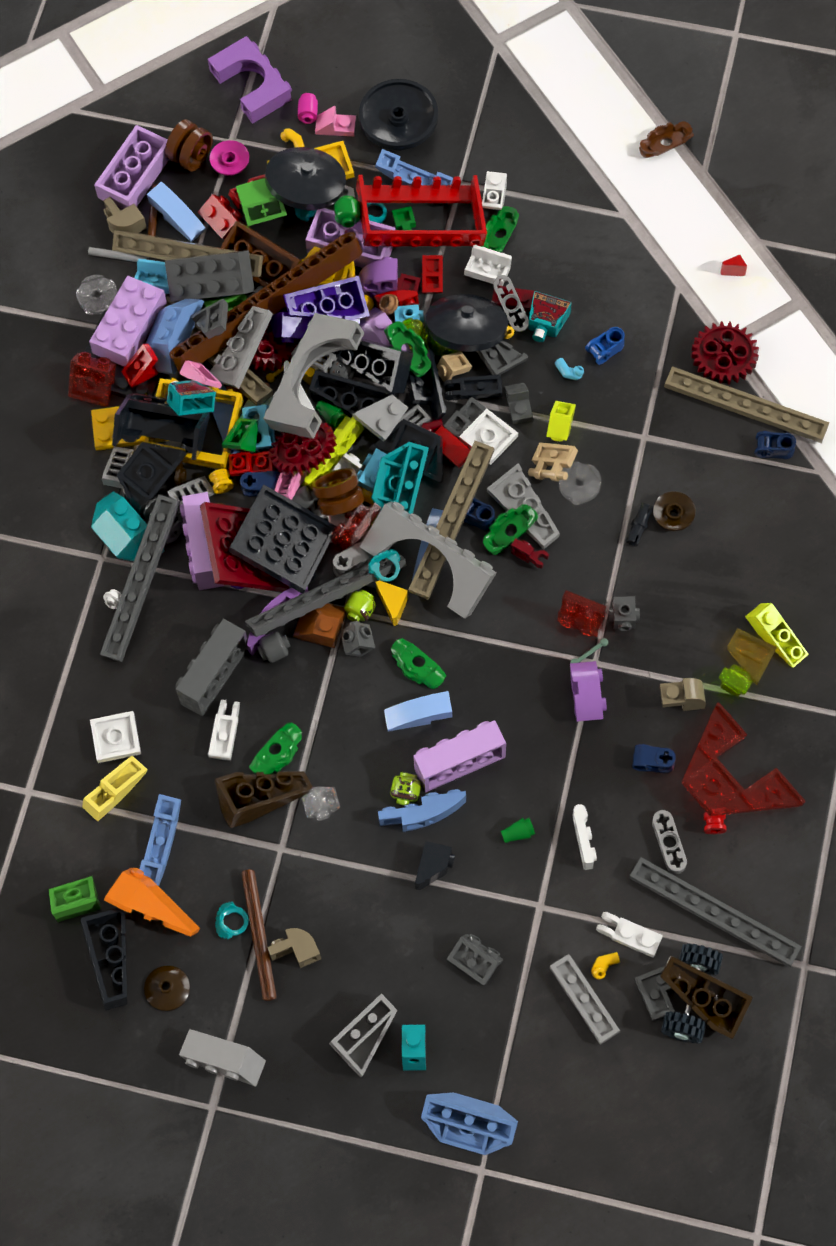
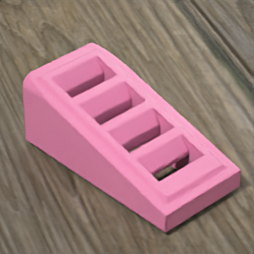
[180,360,222,388]
[274,471,307,500]

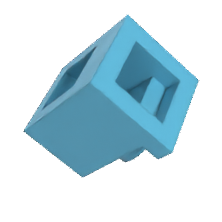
[394,305,424,331]

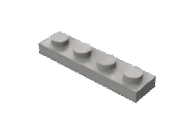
[550,954,620,1045]

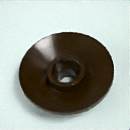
[653,491,696,531]
[144,966,190,1011]

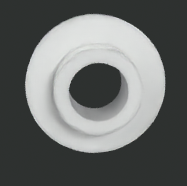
[103,589,122,609]

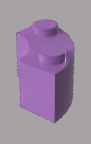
[358,257,398,300]
[570,661,607,722]

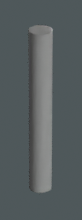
[88,247,149,262]

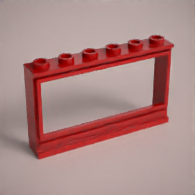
[356,175,487,247]

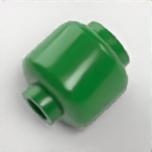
[334,195,361,228]

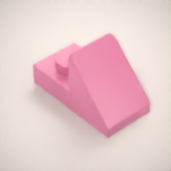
[315,106,356,137]

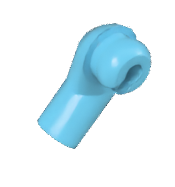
[554,358,584,380]

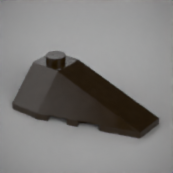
[215,771,314,828]
[660,956,753,1039]

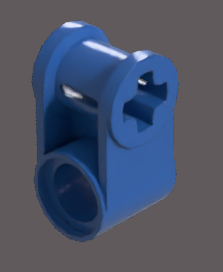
[585,327,625,365]

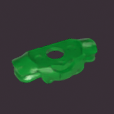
[481,206,519,253]
[384,321,431,377]
[483,504,538,555]
[391,638,446,689]
[249,722,302,774]

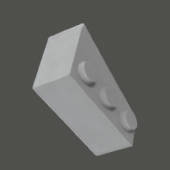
[329,993,397,1078]
[179,1029,266,1087]

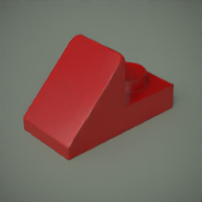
[121,344,159,387]

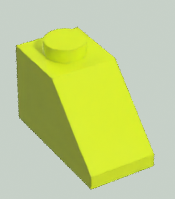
[546,401,576,442]

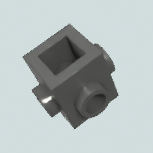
[609,596,640,631]
[340,621,375,657]

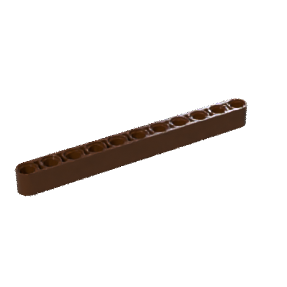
[170,232,362,372]

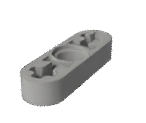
[494,275,529,332]
[652,810,687,874]

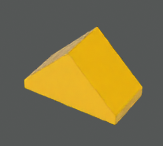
[376,580,408,626]

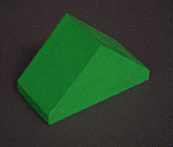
[221,418,258,452]

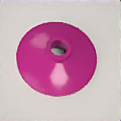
[210,140,249,175]

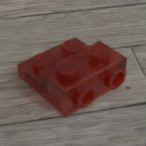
[68,352,116,407]
[331,503,381,551]
[558,590,606,637]

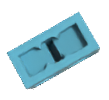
[240,404,276,451]

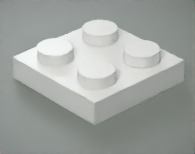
[459,408,518,465]
[90,711,141,763]

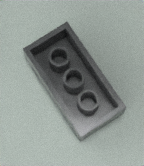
[165,250,254,302]
[175,618,248,717]

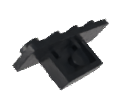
[407,341,446,421]

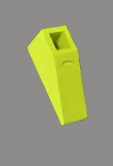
[745,603,809,668]

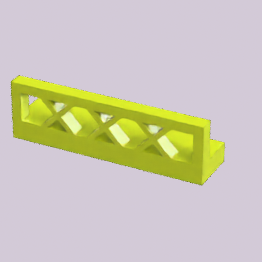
[301,416,364,490]

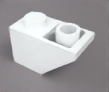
[482,171,507,210]

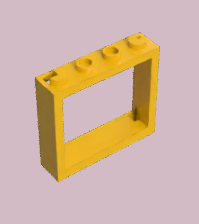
[144,378,244,469]

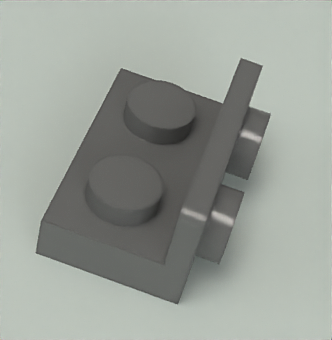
[447,934,503,985]

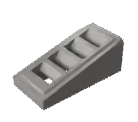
[102,446,135,489]
[167,476,215,514]

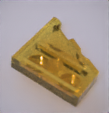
[727,628,777,685]

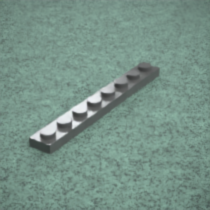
[100,494,180,662]
[245,554,407,637]
[629,857,802,968]

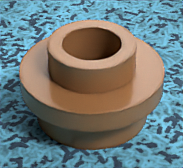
[379,294,398,315]

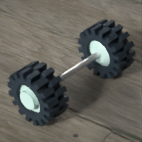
[661,943,723,1044]

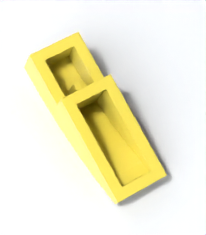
[82,756,148,821]

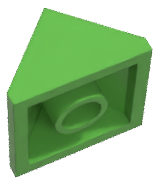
[49,876,101,922]

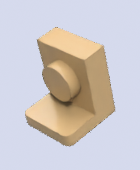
[436,351,472,382]

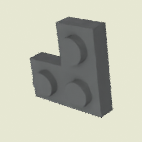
[635,966,675,1022]

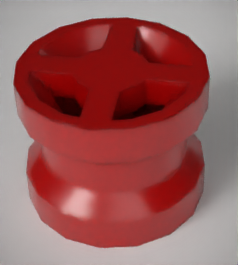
[703,811,727,834]

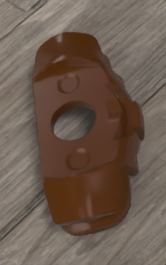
[639,121,694,158]

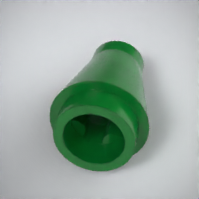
[315,400,346,428]
[501,817,536,843]

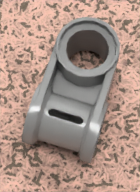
[333,542,373,577]

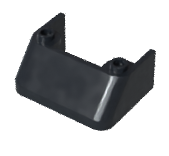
[112,393,210,460]

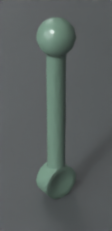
[570,638,608,663]

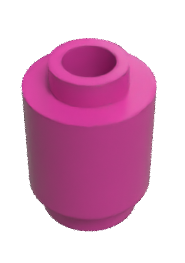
[298,93,318,124]

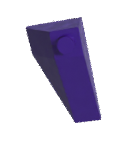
[283,276,370,320]
[270,312,360,343]

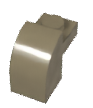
[103,197,147,233]
[659,678,706,711]
[267,928,321,968]

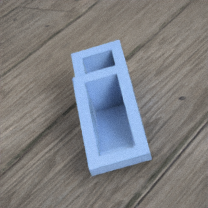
[147,182,206,242]
[384,691,452,731]

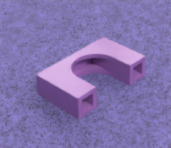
[208,36,292,124]

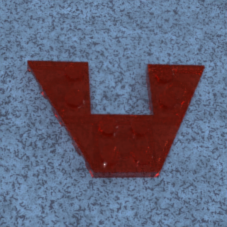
[681,702,806,816]

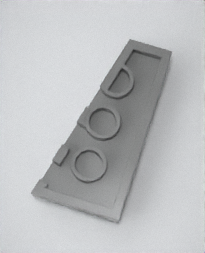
[209,306,273,389]
[487,463,560,549]

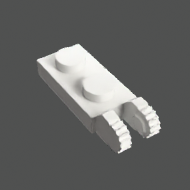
[208,700,240,761]
[573,804,597,870]
[596,912,663,958]

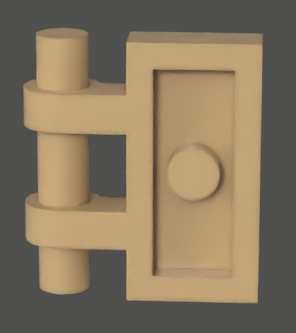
[528,443,578,481]

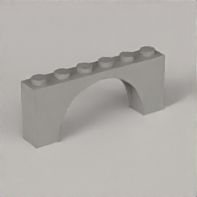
[263,313,364,439]
[360,501,497,618]

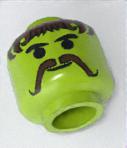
[344,590,376,622]
[390,772,421,806]

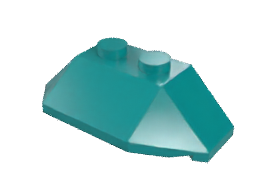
[371,442,429,514]
[91,491,165,561]

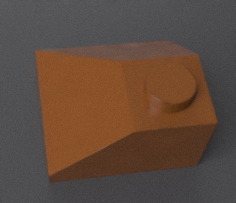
[293,603,346,648]

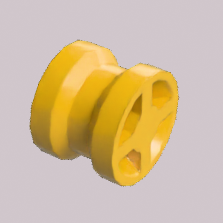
[209,469,234,494]

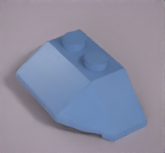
[146,299,204,375]
[421,1092,518,1155]

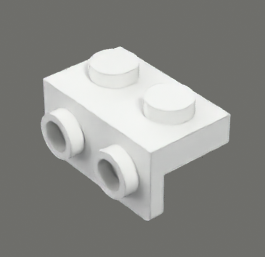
[464,245,512,286]

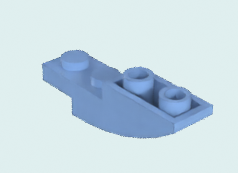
[378,789,466,832]

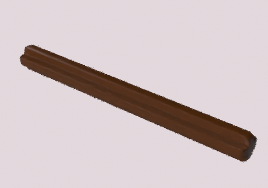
[241,869,276,1001]

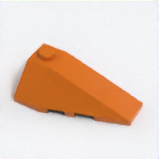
[104,868,200,937]

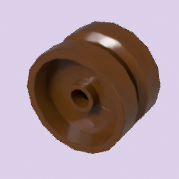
[165,119,213,172]
[311,468,365,516]

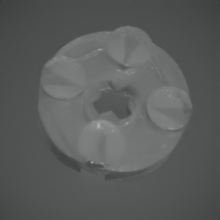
[76,275,118,315]
[559,462,601,505]

